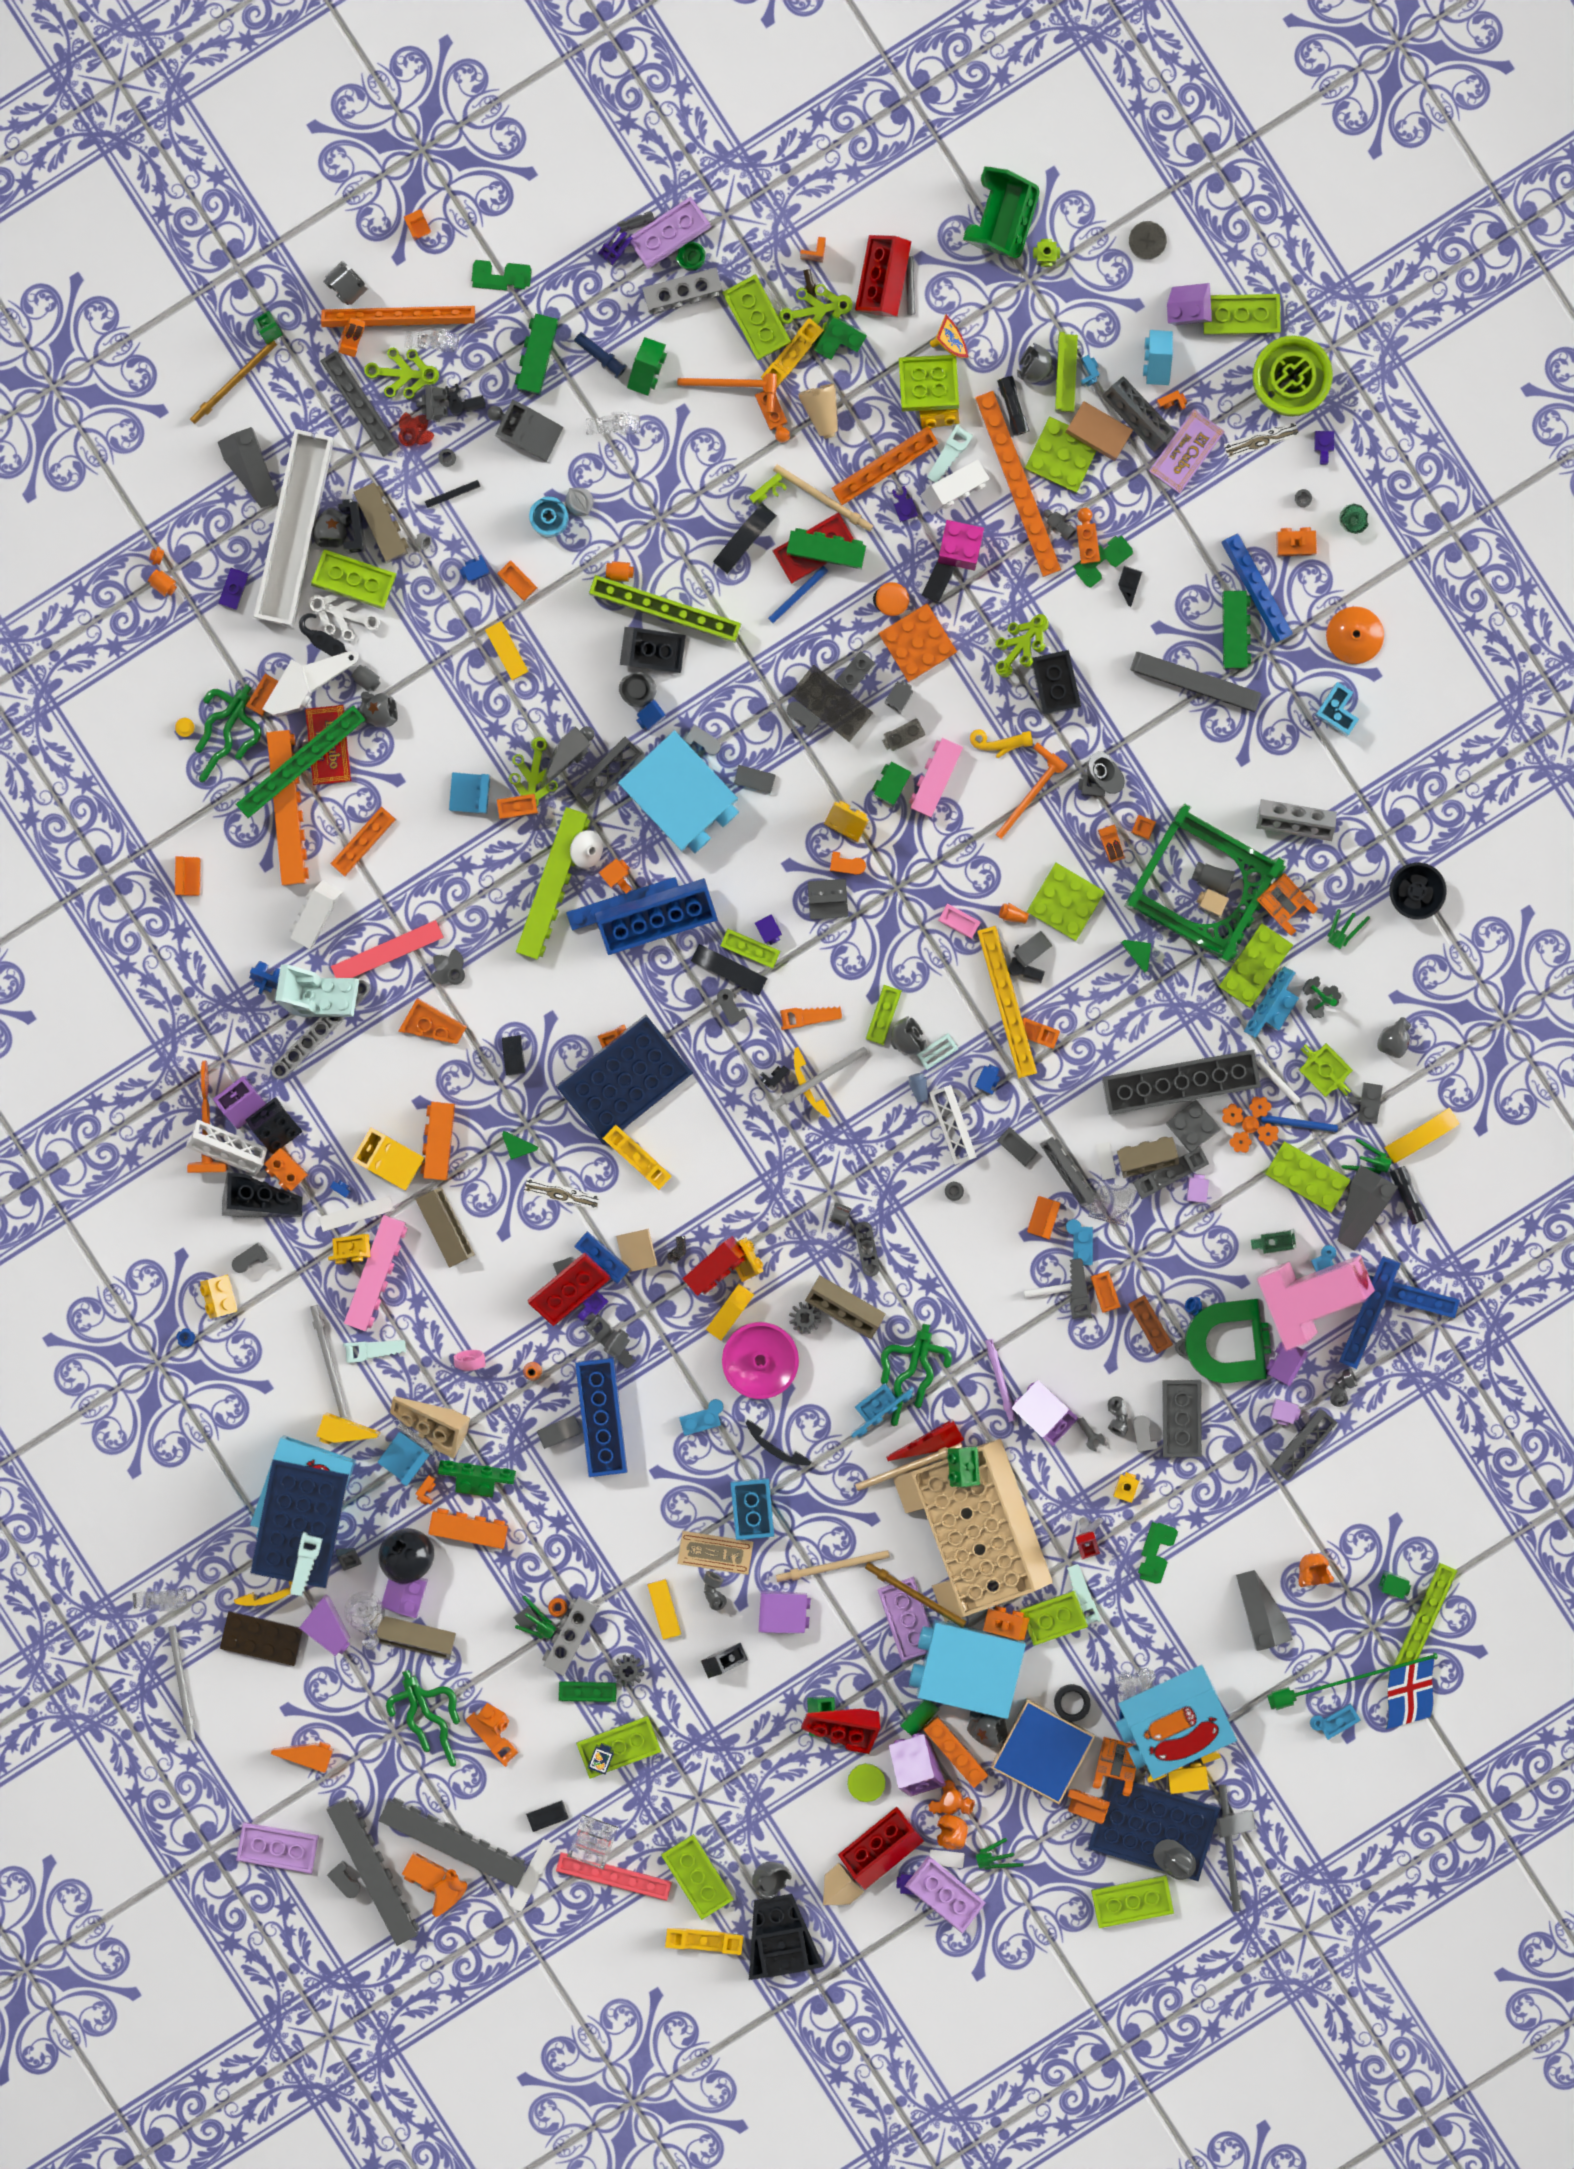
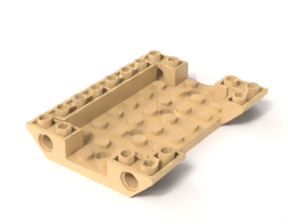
[893,1438,1053,1622]

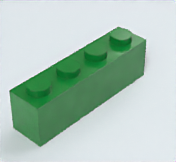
[515,313,559,396]
[786,528,866,570]
[1222,591,1251,669]

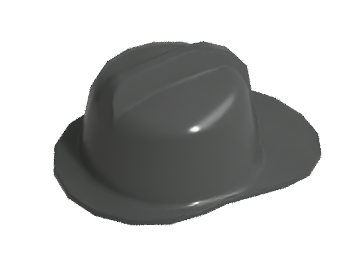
[1087,752,1125,794]
[1153,1839,1196,1880]

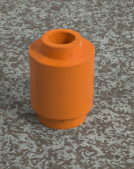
[606,561,634,582]
[148,569,177,597]

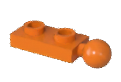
[755,391,790,443]
[1076,508,1100,564]

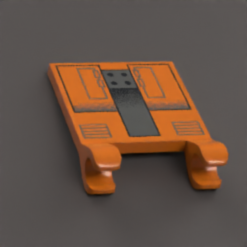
[1256,873,1318,936]
[1093,1737,1136,1796]

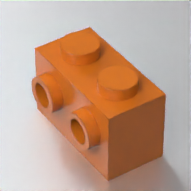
[264,1148,309,1191]

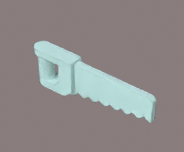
[928,424,973,483]
[343,1340,406,1363]
[290,1532,322,1596]
[1067,1564,1101,1624]

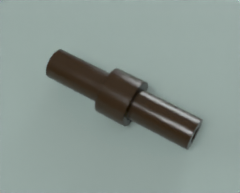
[803,269,817,307]

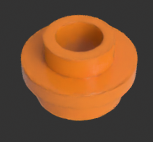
[149,546,164,565]
[548,1598,567,1617]

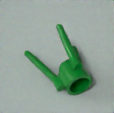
[1327,909,1370,949]
[1341,1138,1391,1174]
[515,1596,556,1639]
[976,1838,1024,1870]

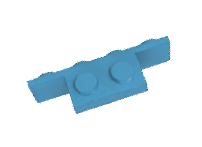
[1244,967,1299,1038]
[851,1383,914,1438]

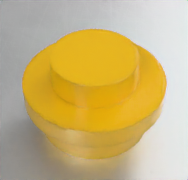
[175,718,195,737]

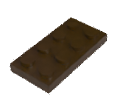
[220,1611,303,1666]

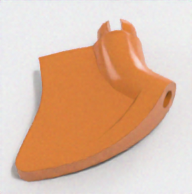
[432,1869,467,1917]

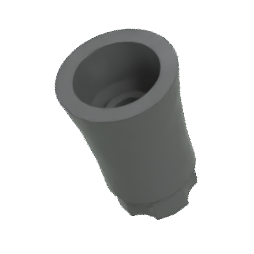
[1192,862,1236,896]

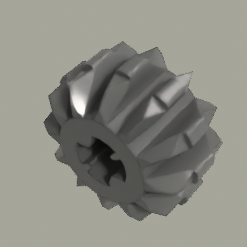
[789,1302,821,1334]
[612,1654,645,1687]

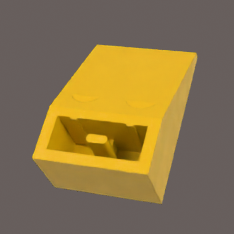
[824,800,869,843]
[352,1127,425,1191]

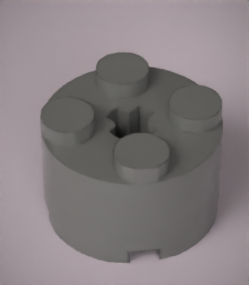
[324,261,368,305]

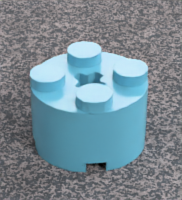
[529,497,569,537]

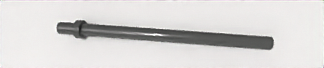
[1219,1784,1241,1912]

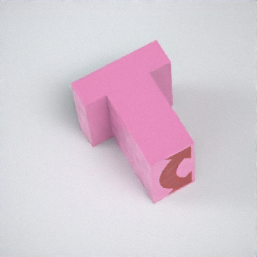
[1257,1255,1375,1351]

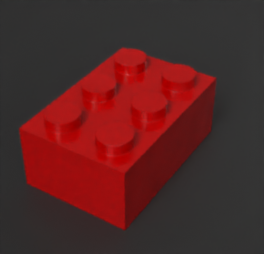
[682,1236,746,1296]

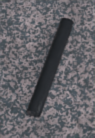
[425,480,481,508]

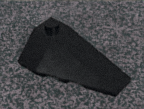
[222,1172,302,1217]

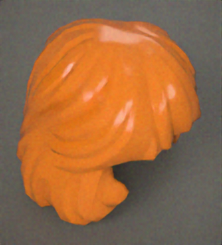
[1298,1553,1334,1587]
[937,1814,968,1850]

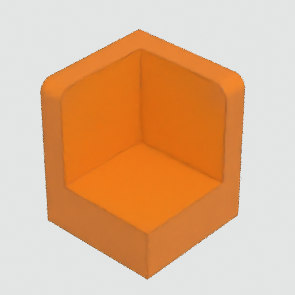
[404,209,431,241]

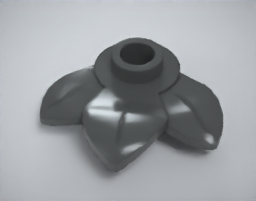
[431,949,465,985]

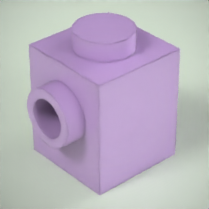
[1270,1398,1301,1426]

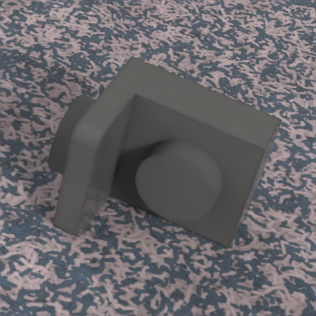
[1078,775,1105,797]

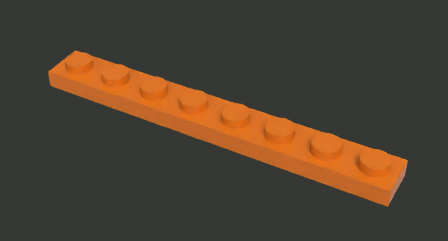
[321,306,475,328]

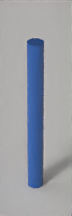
[768,566,828,623]
[1261,1115,1338,1132]

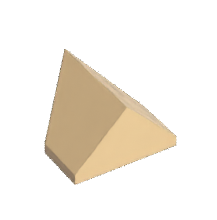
[823,1863,864,1905]

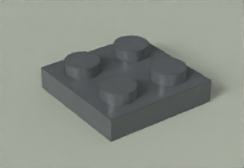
[1166,1100,1221,1154]

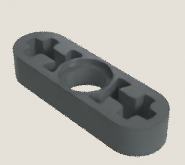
[855,1221,880,1277]

